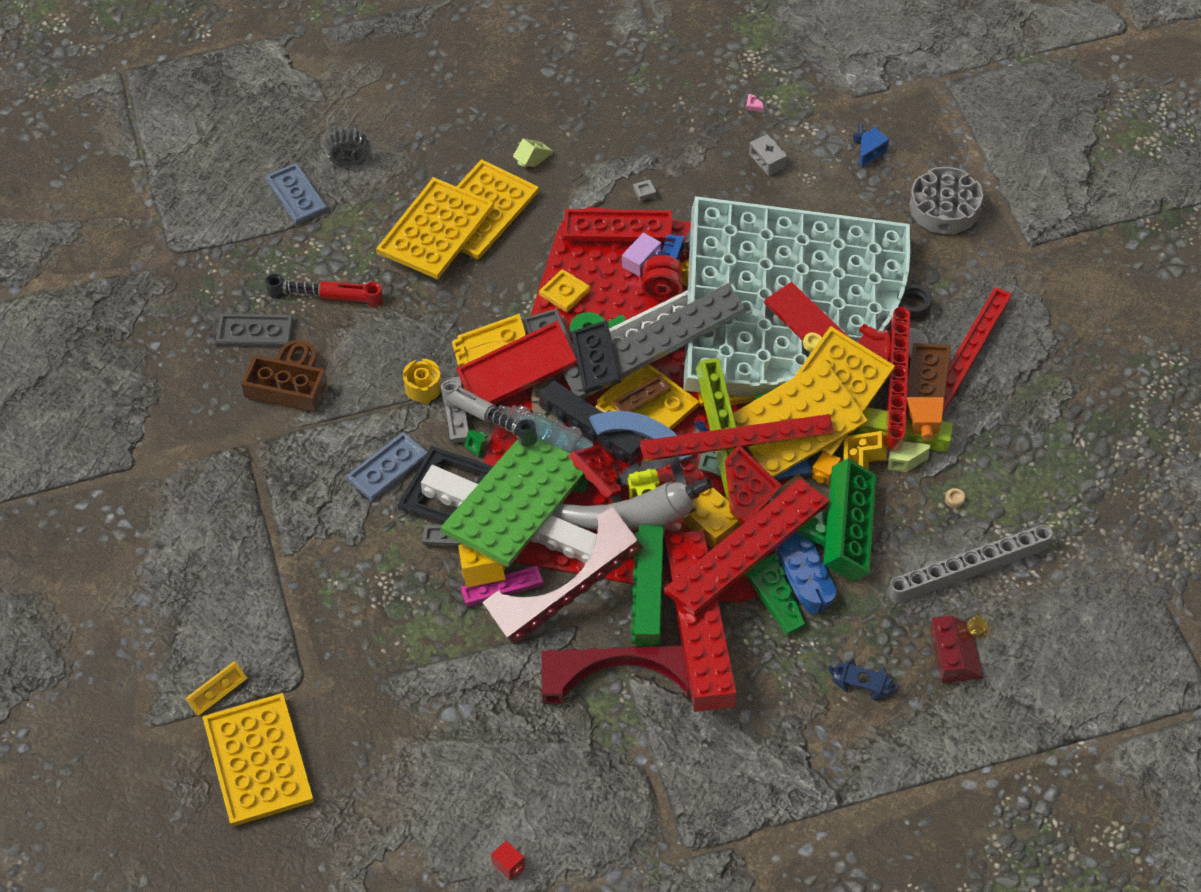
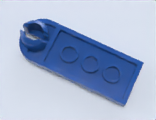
[774,533,836,614]

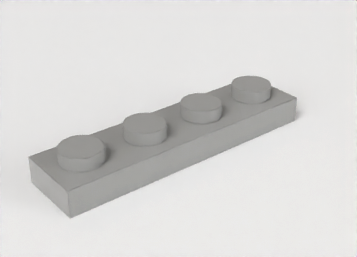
[441,376,468,443]

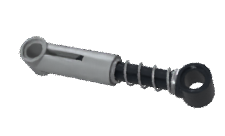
[441,380,537,446]

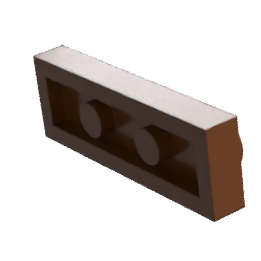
[613,374,671,413]

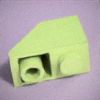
[888,441,930,472]

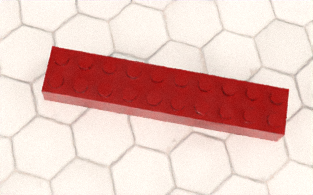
[664,530,736,712]

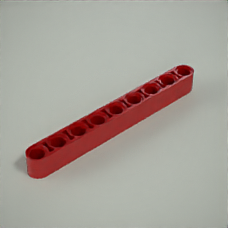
[885,307,910,451]

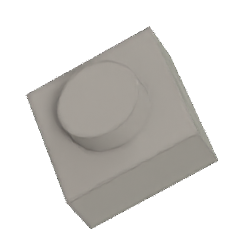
[633,180,656,201]

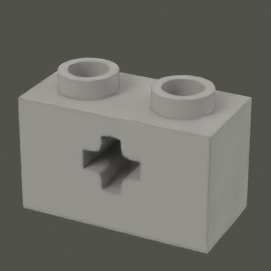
[749,134,787,176]

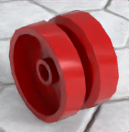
[642,255,684,301]

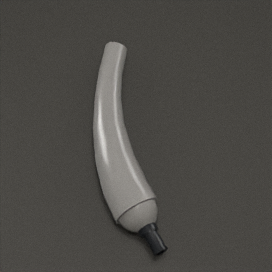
[552,476,713,531]

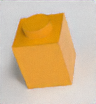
[812,452,841,486]

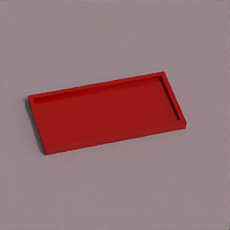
[456,320,578,404]

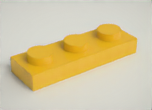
[185,661,247,716]

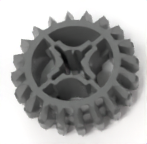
[323,127,371,167]

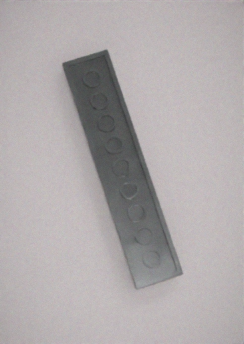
[563,283,746,399]

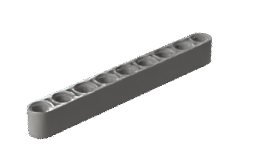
[889,525,1053,603]

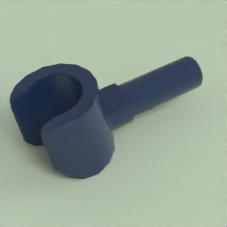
[853,123,863,142]

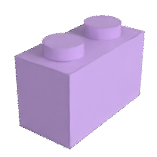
[622,233,662,277]

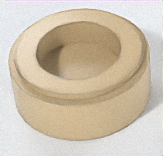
[945,488,965,508]

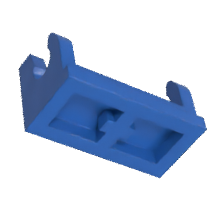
[661,235,684,261]

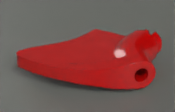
[857,323,891,360]

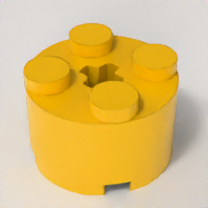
[403,359,442,404]

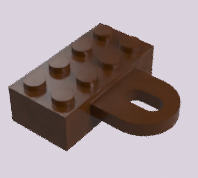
[241,340,327,412]

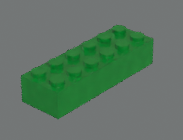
[824,458,876,582]
[631,525,664,648]

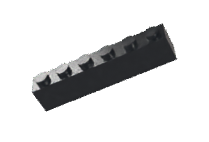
[539,380,644,465]

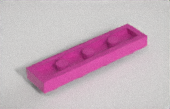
[461,566,543,607]

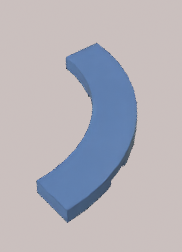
[589,411,692,461]

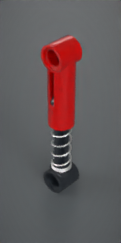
[265,273,383,307]

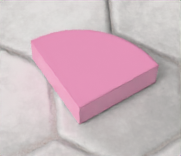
[746,94,763,112]

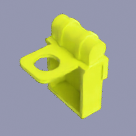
[628,468,660,499]

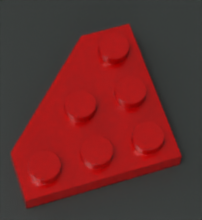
[568,445,621,498]
[725,445,782,525]

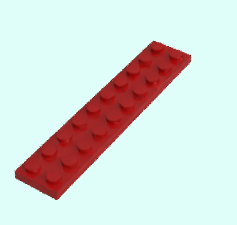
[664,479,829,616]

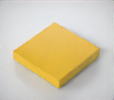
[539,269,590,312]

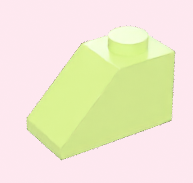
[513,139,554,168]

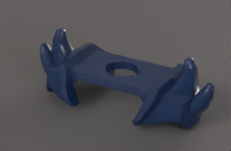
[828,658,899,699]

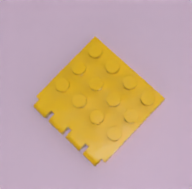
[452,314,526,389]
[595,364,699,440]

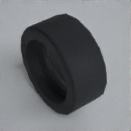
[897,285,932,320]

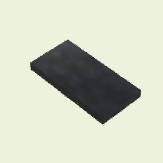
[572,320,621,394]

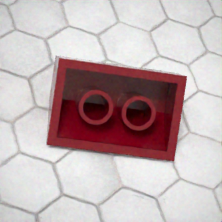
[930,616,983,683]

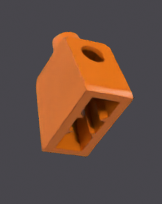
[906,397,944,441]

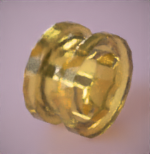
[967,615,988,636]

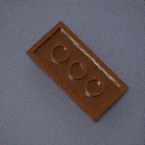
[907,343,951,408]

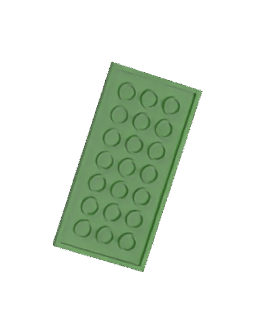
[440,437,585,567]

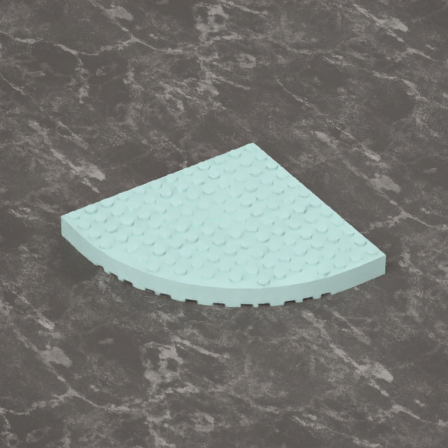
[683,196,910,396]

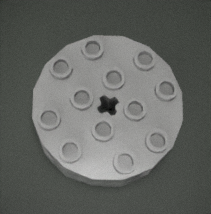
[910,167,983,235]

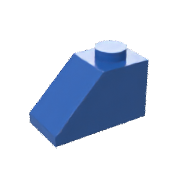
[859,127,889,167]

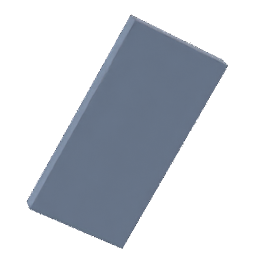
[265,163,328,225]
[346,432,428,502]

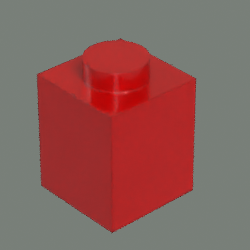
[491,841,525,880]

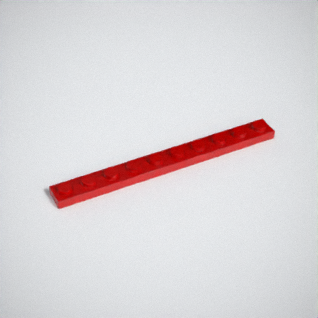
[942,287,1012,416]
[640,414,834,462]

